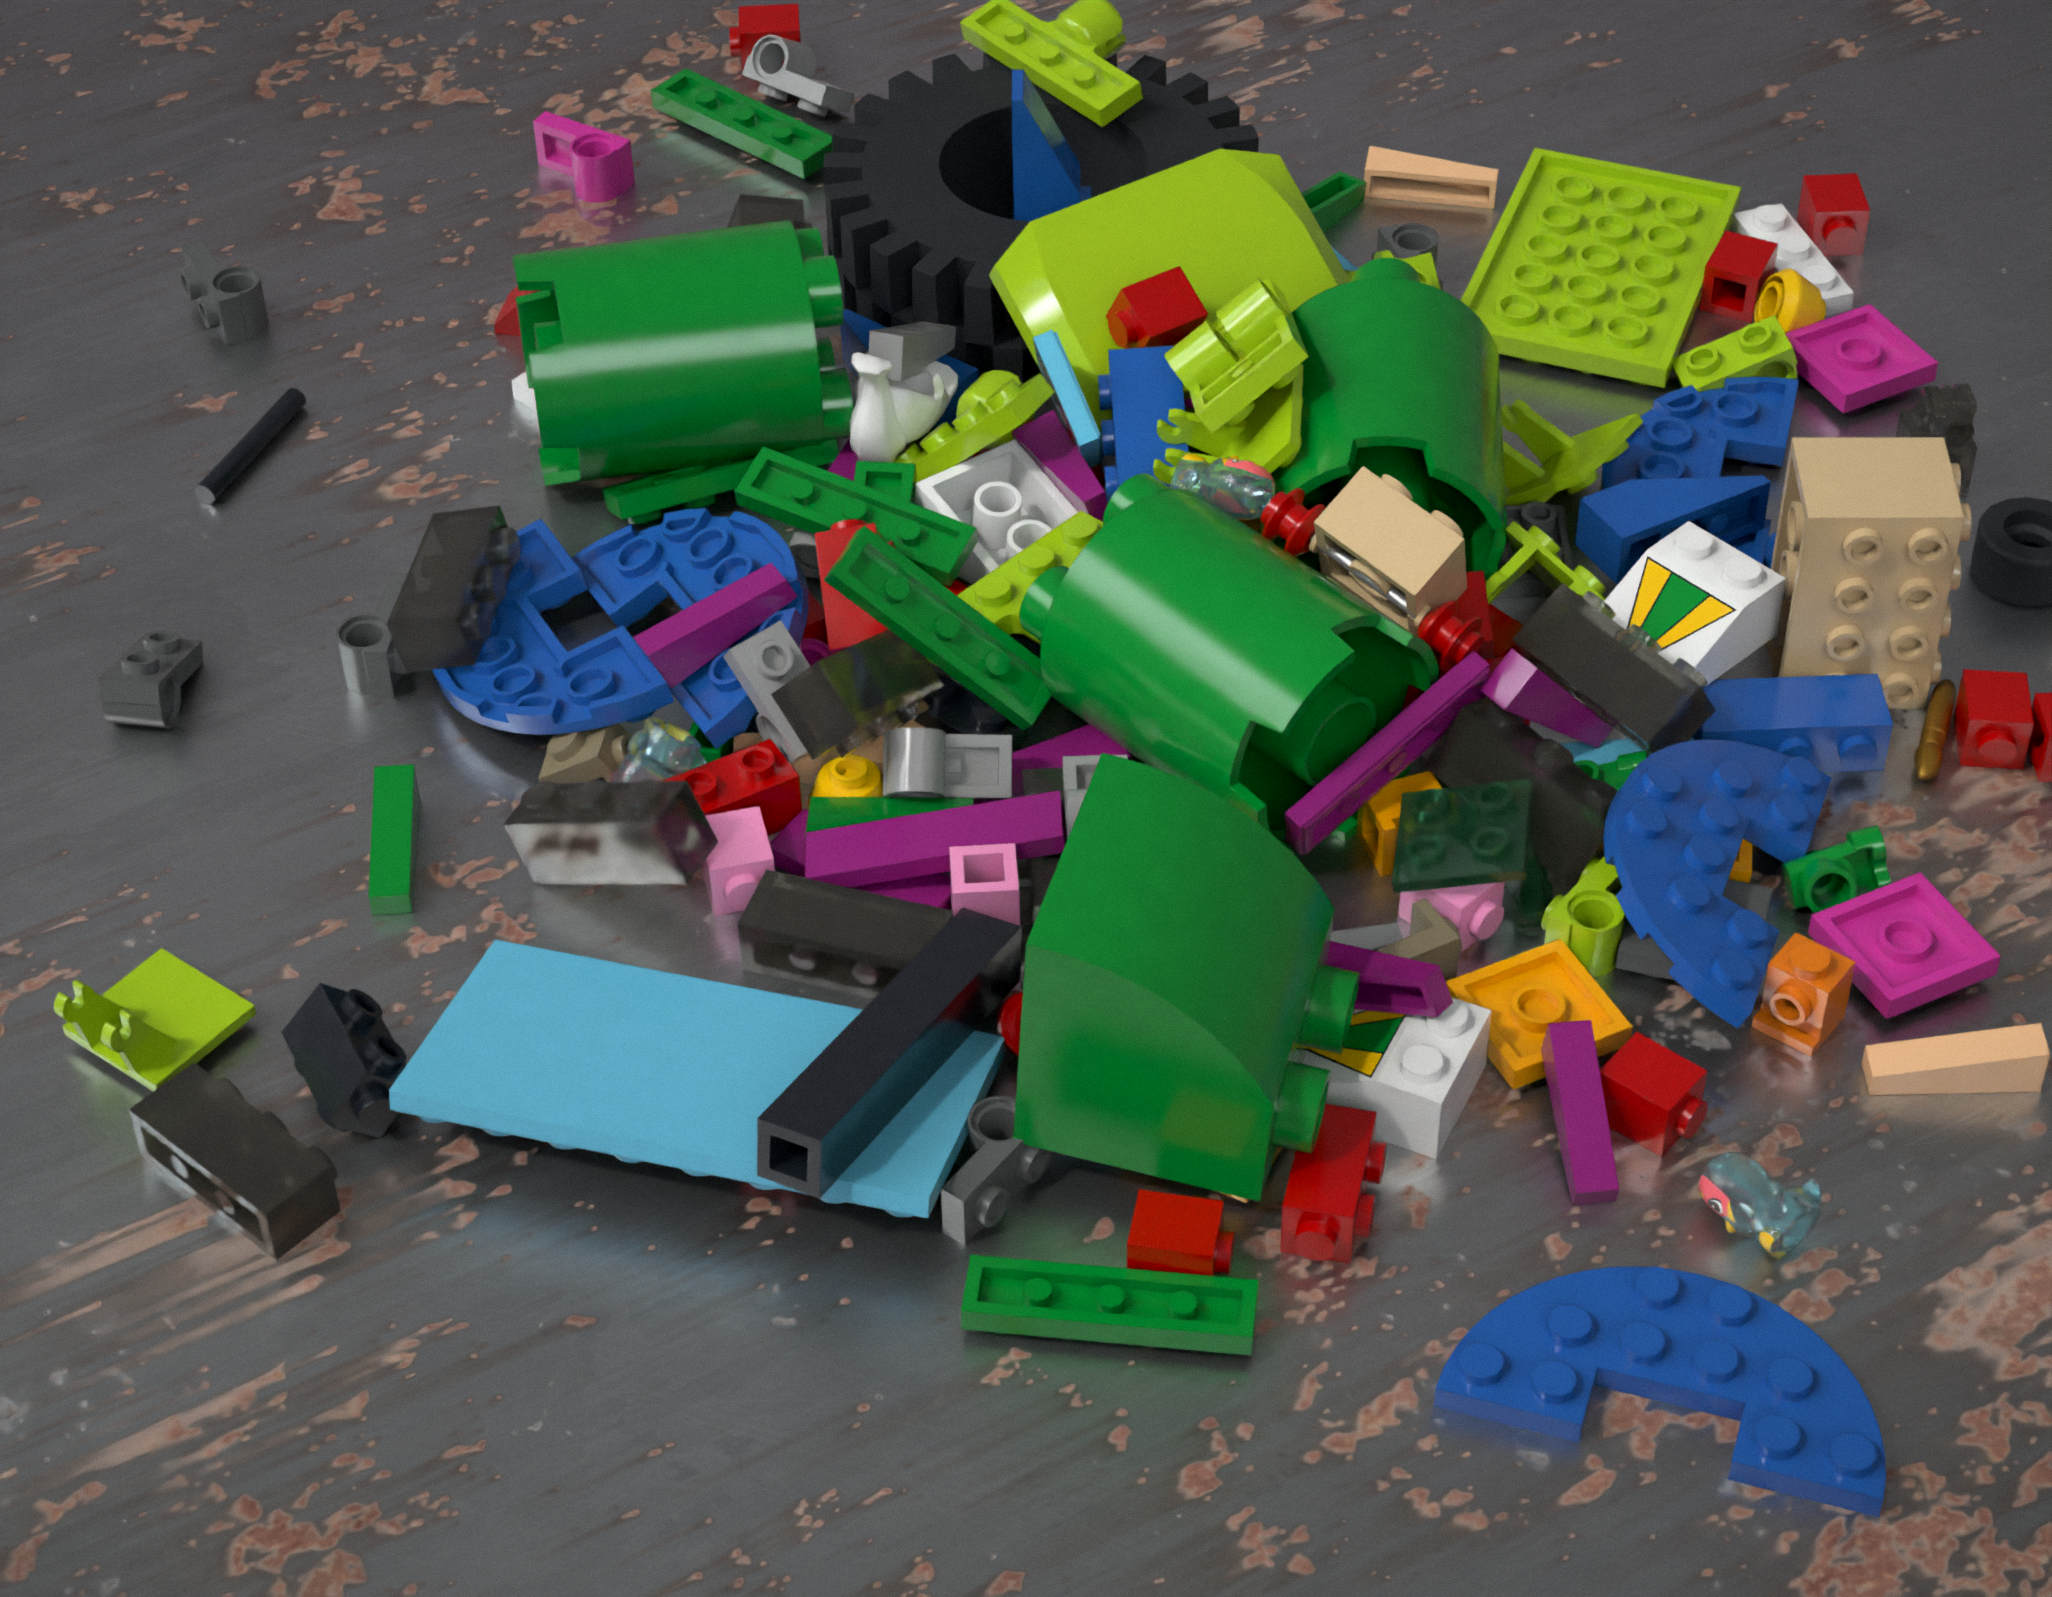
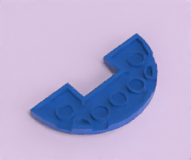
[1600,377,1799,564]
[571,508,809,750]
[427,519,674,735]
[1603,739,1832,1029]
[1433,1266,1886,1517]

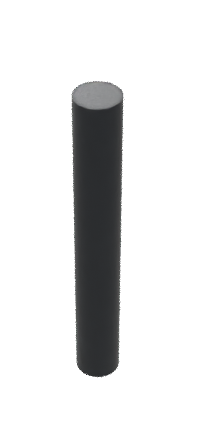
[195,388,306,504]

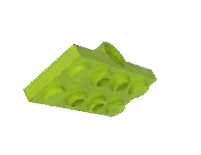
[1164,277,1309,434]

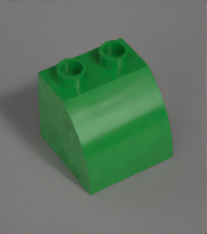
[1013,753,1360,1202]

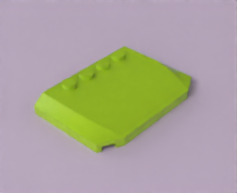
[989,149,1351,441]

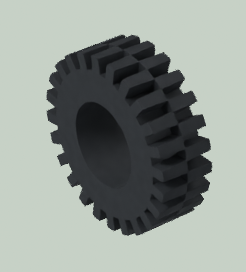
[824,51,1259,406]

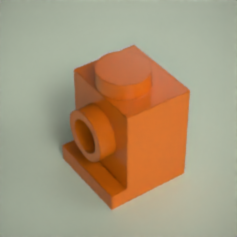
[1752,932,1855,1057]

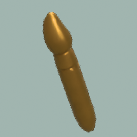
[1913,679,1957,780]

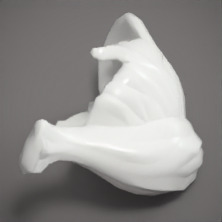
[850,352,959,463]

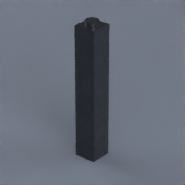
[757,908,1022,1198]

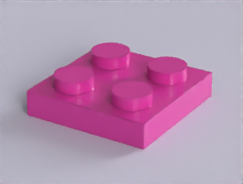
[1785,304,1938,413]
[1808,872,2001,1019]

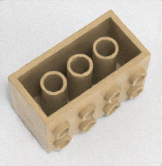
[1764,437,1971,709]

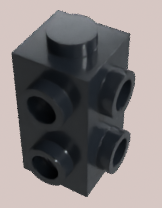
[281,983,407,1138]

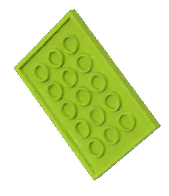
[1461,148,1742,388]

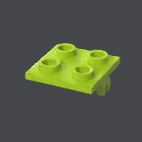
[1153,369,1304,512]
[1501,399,1643,505]
[1485,521,1606,646]
[54,948,256,1094]

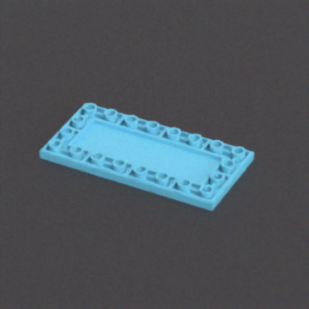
[389,939,1005,1218]

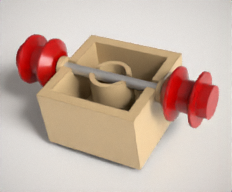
[1260,466,1484,671]

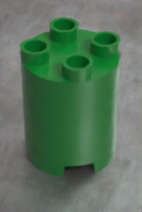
[511,220,854,487]
[1261,258,1507,582]
[1019,473,1439,852]

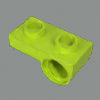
[1672,315,1798,392]
[1541,856,1624,977]

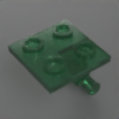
[1392,779,1553,936]

